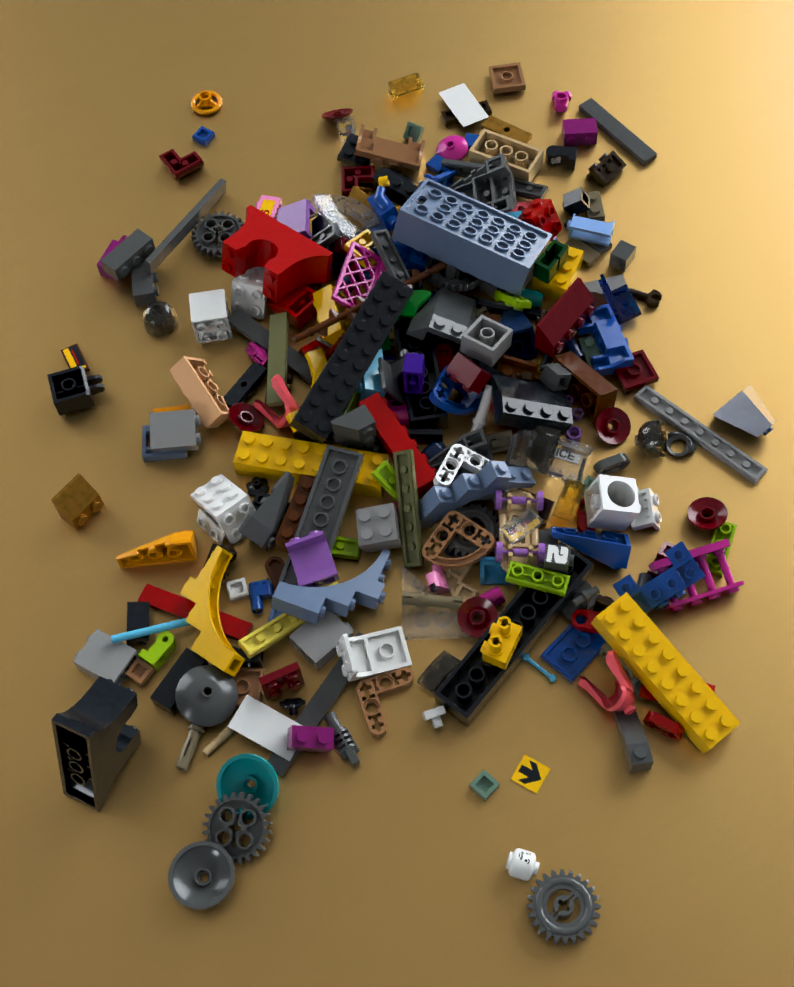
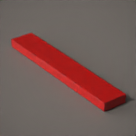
[138,584,253,641]

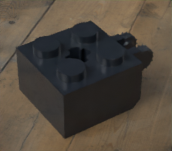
[47,366,105,415]

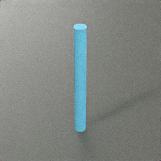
[110,618,191,644]

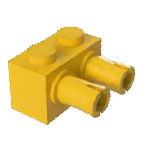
[480,616,522,670]

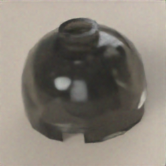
[142,301,178,337]
[635,420,667,458]

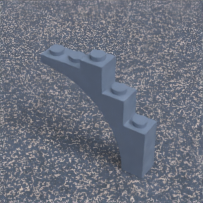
[418,460,536,528]
[271,549,392,625]

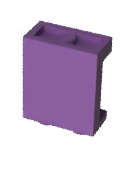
[277,198,315,239]

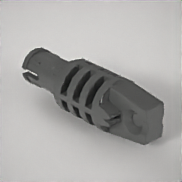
[323,711,360,768]

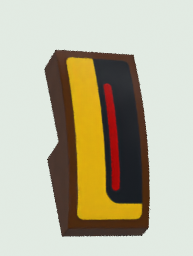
[61,343,90,372]

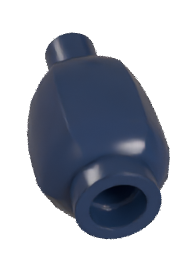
[421,441,446,460]

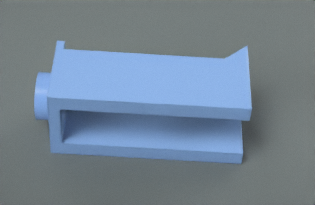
[566,214,615,246]

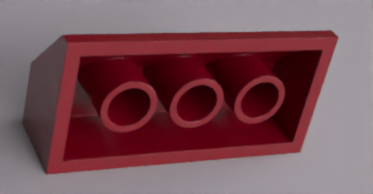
[534,278,595,358]

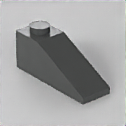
[614,711,654,773]

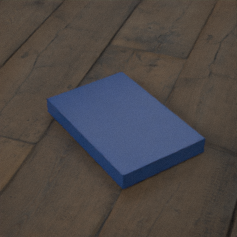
[540,615,606,684]

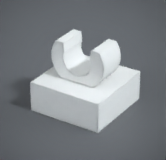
[422,705,446,728]

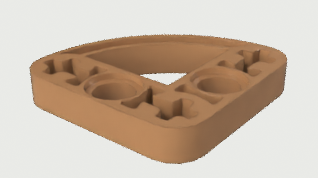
[422,511,496,569]

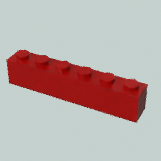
[358,392,437,497]

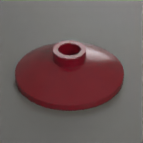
[321,108,353,123]
[228,402,264,432]
[595,407,631,445]
[688,497,728,530]
[457,597,498,638]

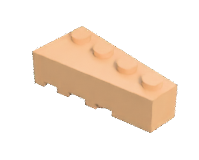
[170,356,229,428]

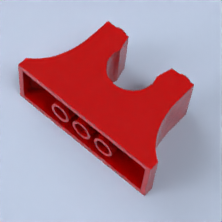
[222,205,333,302]

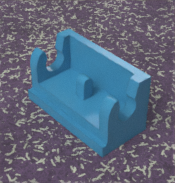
[480,557,517,585]

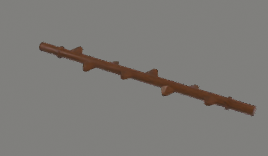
[292,262,446,343]

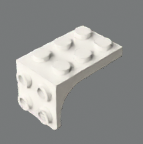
[231,267,267,319]
[190,474,256,544]
[336,626,412,682]

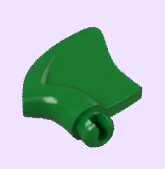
[396,290,432,322]

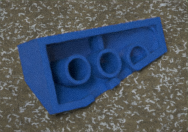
[551,526,632,570]

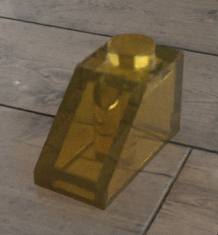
[552,478,586,522]

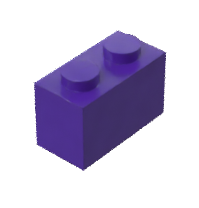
[403,353,425,394]

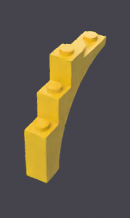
[180,545,245,677]

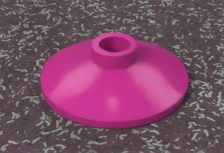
[436,135,468,161]

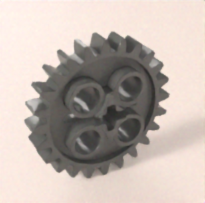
[191,211,244,259]
[202,792,273,864]

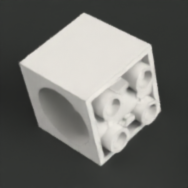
[189,289,233,343]
[584,474,641,531]

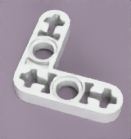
[433,444,490,487]

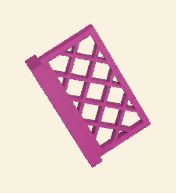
[331,241,388,309]

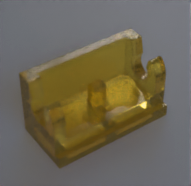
[388,72,424,102]

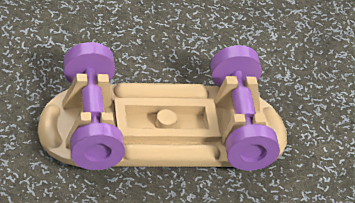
[495,490,545,573]

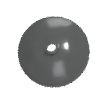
[175,665,238,727]
[168,841,235,910]

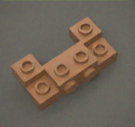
[354,124,425,171]

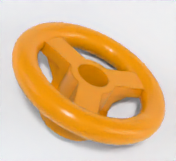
[191,90,222,115]

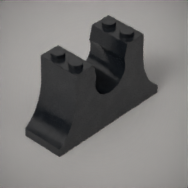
[51,676,141,811]

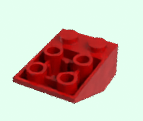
[266,285,317,330]

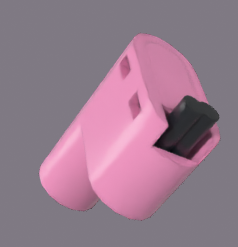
[426,564,449,594]

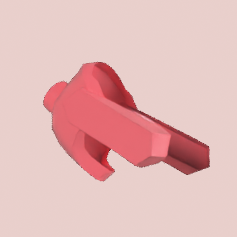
[254,374,300,428]
[578,650,637,716]

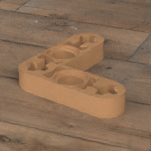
[356,667,414,738]

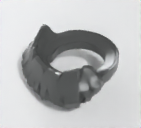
[666,431,697,457]

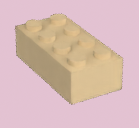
[469,128,544,182]

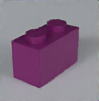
[562,118,598,146]
[287,725,334,753]

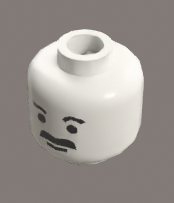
[505,848,540,881]

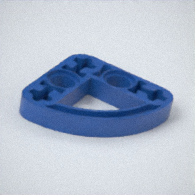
[429,365,482,415]

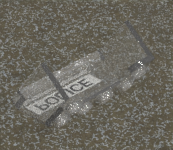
[505,429,594,489]

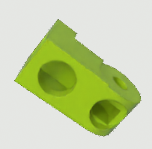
[138,631,177,672]

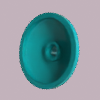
[216,753,279,819]

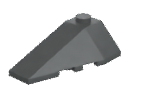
[238,471,295,552]

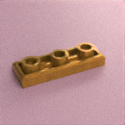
[481,115,532,144]

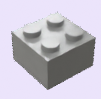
[460,314,513,367]
[356,503,402,554]

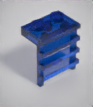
[598,274,642,325]

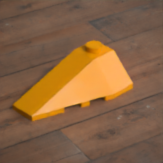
[116,530,198,568]

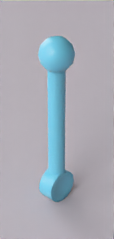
[522,653,557,682]

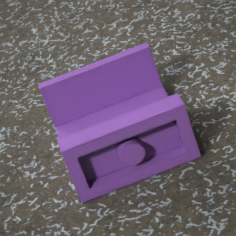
[285,530,340,587]

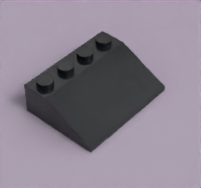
[491,374,573,435]

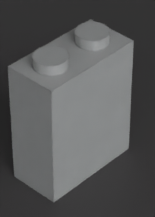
[149,409,201,453]
[289,610,354,671]
[73,629,140,685]

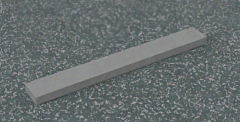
[634,385,768,485]

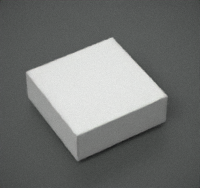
[225,577,249,602]

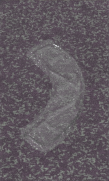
[312,194,375,250]
[309,195,381,230]

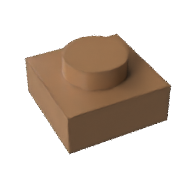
[125,658,155,687]

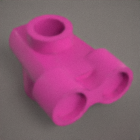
[552,91,572,112]

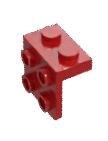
[518,198,562,242]

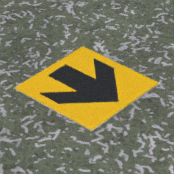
[511,754,551,794]

